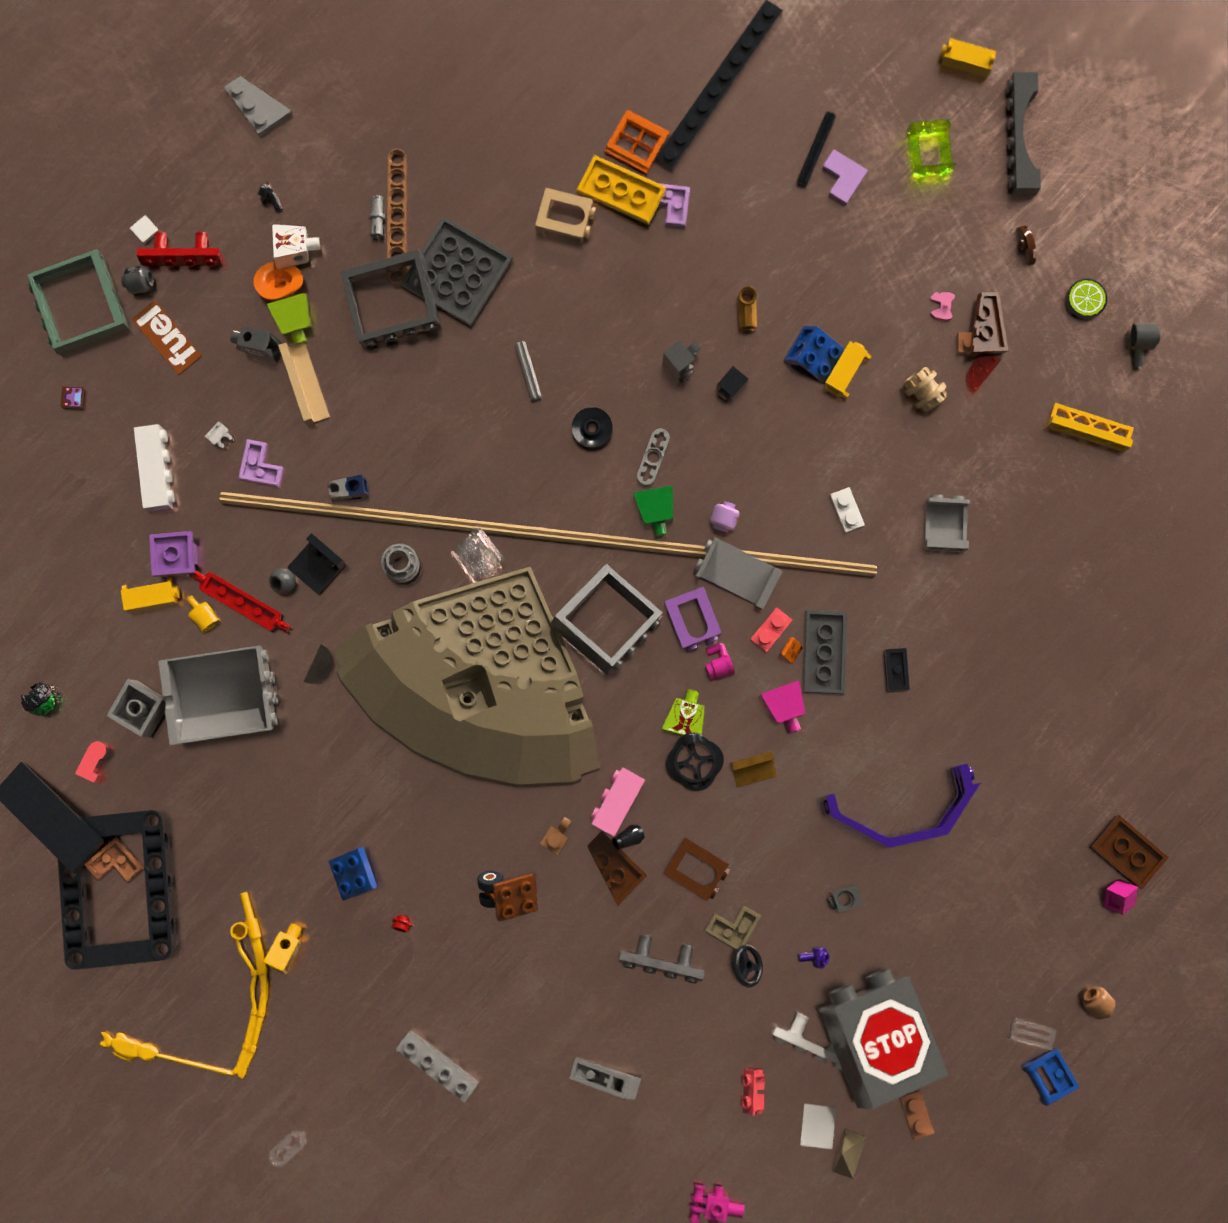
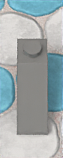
[569,1058,641,1100]

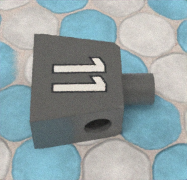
[230,326,283,363]

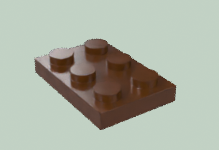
[1091,815,1169,889]

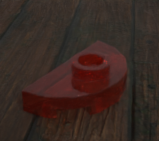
[968,356,1002,392]

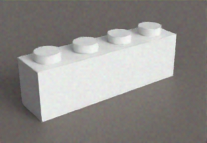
[134,424,175,512]

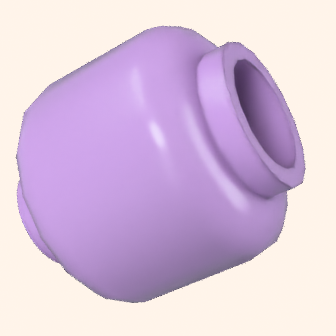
[710,501,740,533]

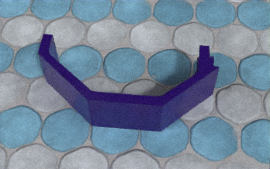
[822,763,981,848]

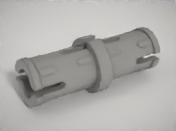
[369,195,385,239]

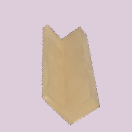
[278,342,330,426]

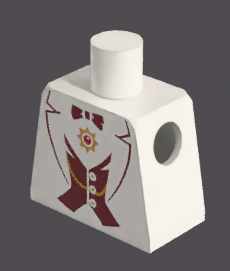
[272,225,320,269]

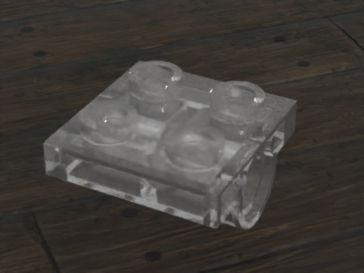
[450,526,505,583]

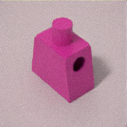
[759,680,805,733]

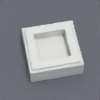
[130,215,160,245]

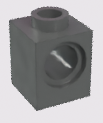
[828,885,863,913]

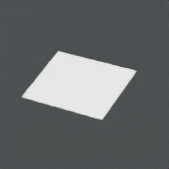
[800,1104,836,1149]

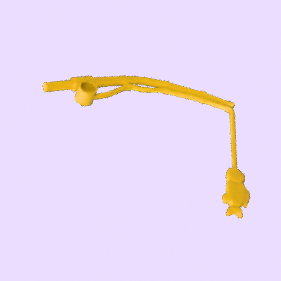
[99,892,269,1079]

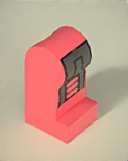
[75,741,110,783]

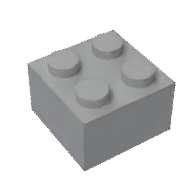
[106,679,166,738]

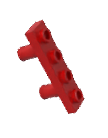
[136,232,223,267]

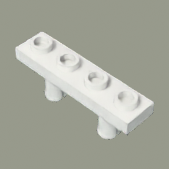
[771,1013,843,1071]

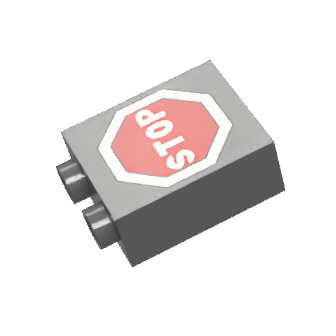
[819,968,948,1109]

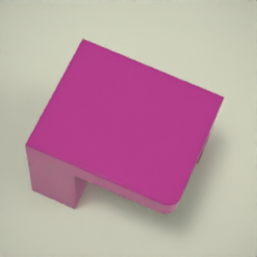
[1104,879,1138,915]

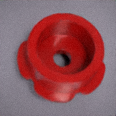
[391,915,412,933]

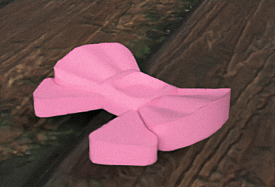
[930,292,955,321]

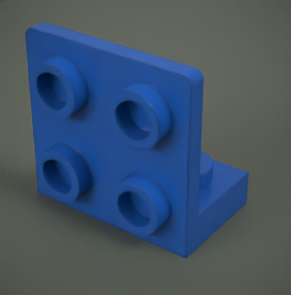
[784,326,844,383]

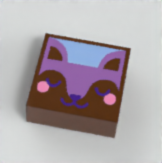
[61,386,85,409]

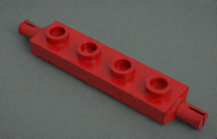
[190,570,291,633]

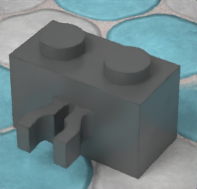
[662,340,701,382]

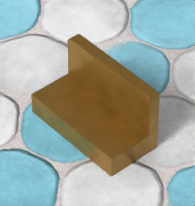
[730,751,777,787]

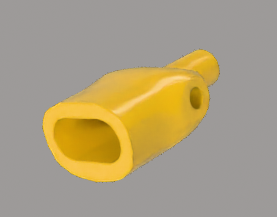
[186,595,220,634]

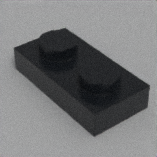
[884,648,910,692]

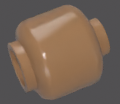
[1083,987,1116,1020]

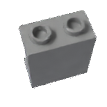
[924,495,970,552]

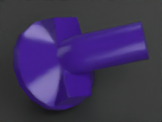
[798,948,830,969]

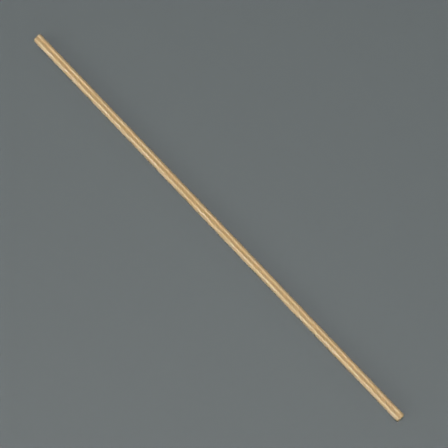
[219,492,877,577]

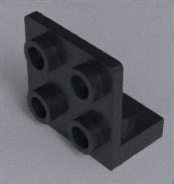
[288,533,346,594]

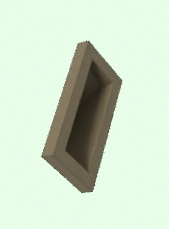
[832,1129,866,1179]

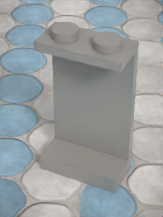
[694,537,782,609]

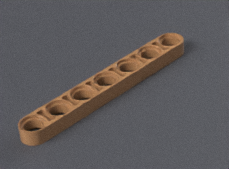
[387,149,407,287]

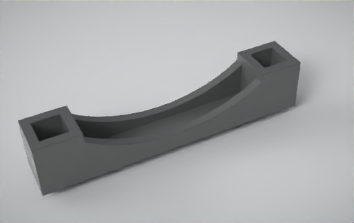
[1007,72,1041,195]

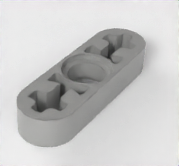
[637,429,670,487]

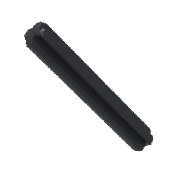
[797,111,836,186]

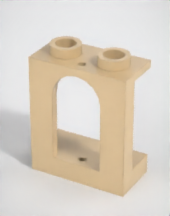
[535,188,596,244]

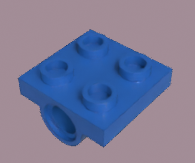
[328,847,377,901]

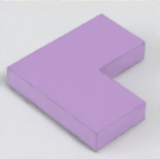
[823,150,868,205]
[658,183,690,228]
[238,439,284,488]

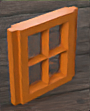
[604,110,670,174]

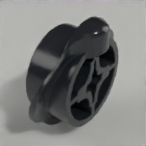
[666,732,724,791]

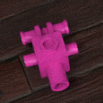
[689,1185,744,1223]

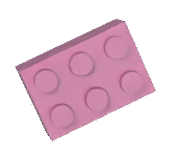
[590,768,645,837]

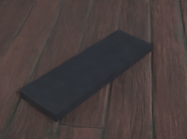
[0,762,105,874]

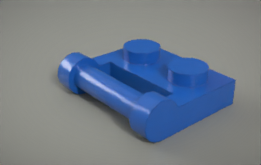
[1023,1048,1080,1106]

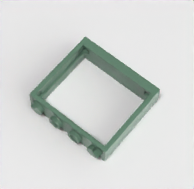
[27,249,129,354]

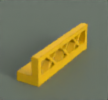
[1047,403,1134,452]

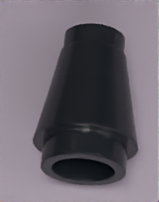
[612,824,645,850]

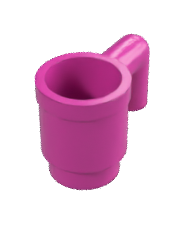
[705,643,735,680]

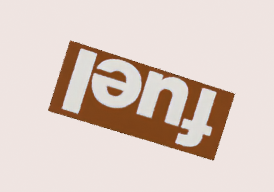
[131,300,202,375]

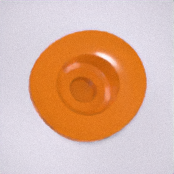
[254,261,303,300]

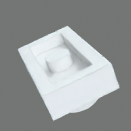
[830,487,865,533]

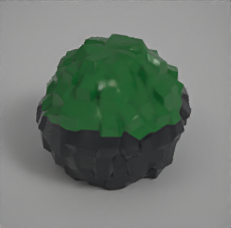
[21,682,55,716]

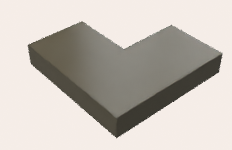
[704,905,762,950]

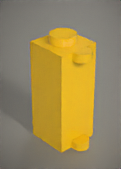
[940,38,996,78]
[823,341,872,398]
[121,577,180,613]

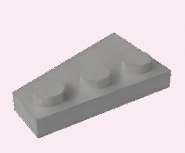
[224,76,292,136]

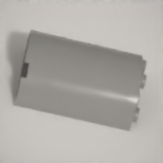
[158,645,278,745]

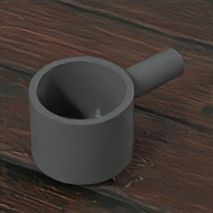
[1130,323,1161,367]

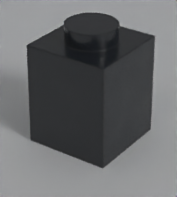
[716,366,749,402]

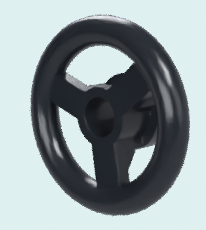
[732,944,763,988]

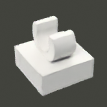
[204,422,232,448]

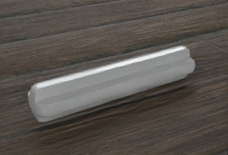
[515,341,541,400]

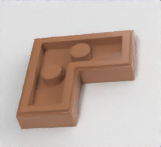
[84,837,144,883]

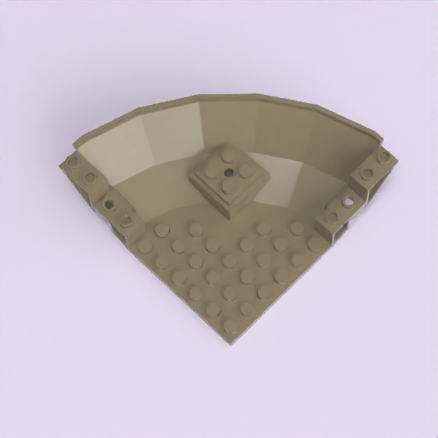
[333,567,600,787]

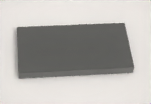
[802,610,847,695]

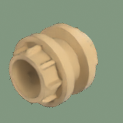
[904,367,947,411]

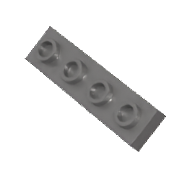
[619,935,705,984]

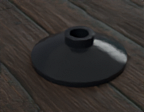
[572,407,613,448]

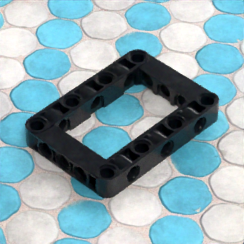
[58,810,177,970]

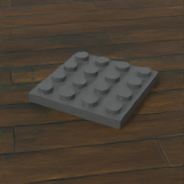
[401,216,513,327]

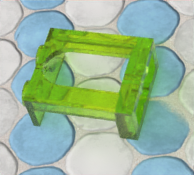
[907,119,956,178]

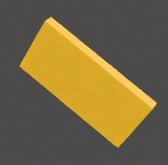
[576,155,667,225]

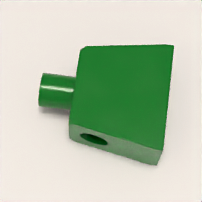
[633,486,673,537]

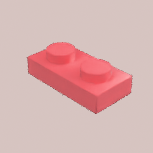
[750,607,792,653]

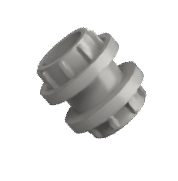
[381,544,420,583]

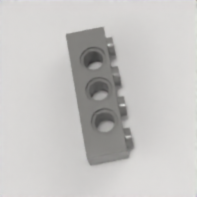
[396,1030,479,1103]

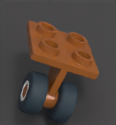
[477,870,538,922]

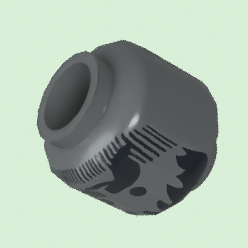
[121,265,154,294]

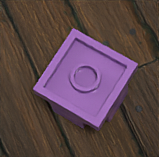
[149,531,198,578]

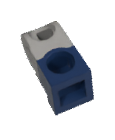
[327,475,369,500]

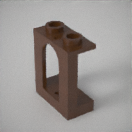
[663,837,730,901]

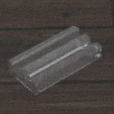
[1009,1018,1057,1051]

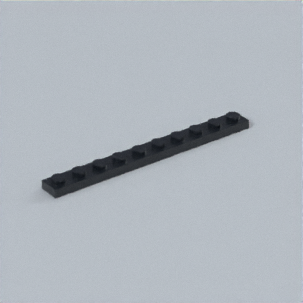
[655,0,783,171]

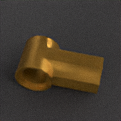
[737,286,757,330]

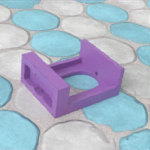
[664,587,722,652]

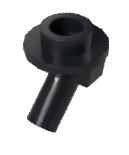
[257,181,282,210]

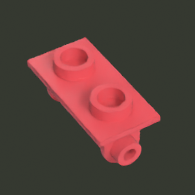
[742,1069,765,1115]

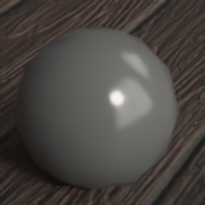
[269,568,296,594]

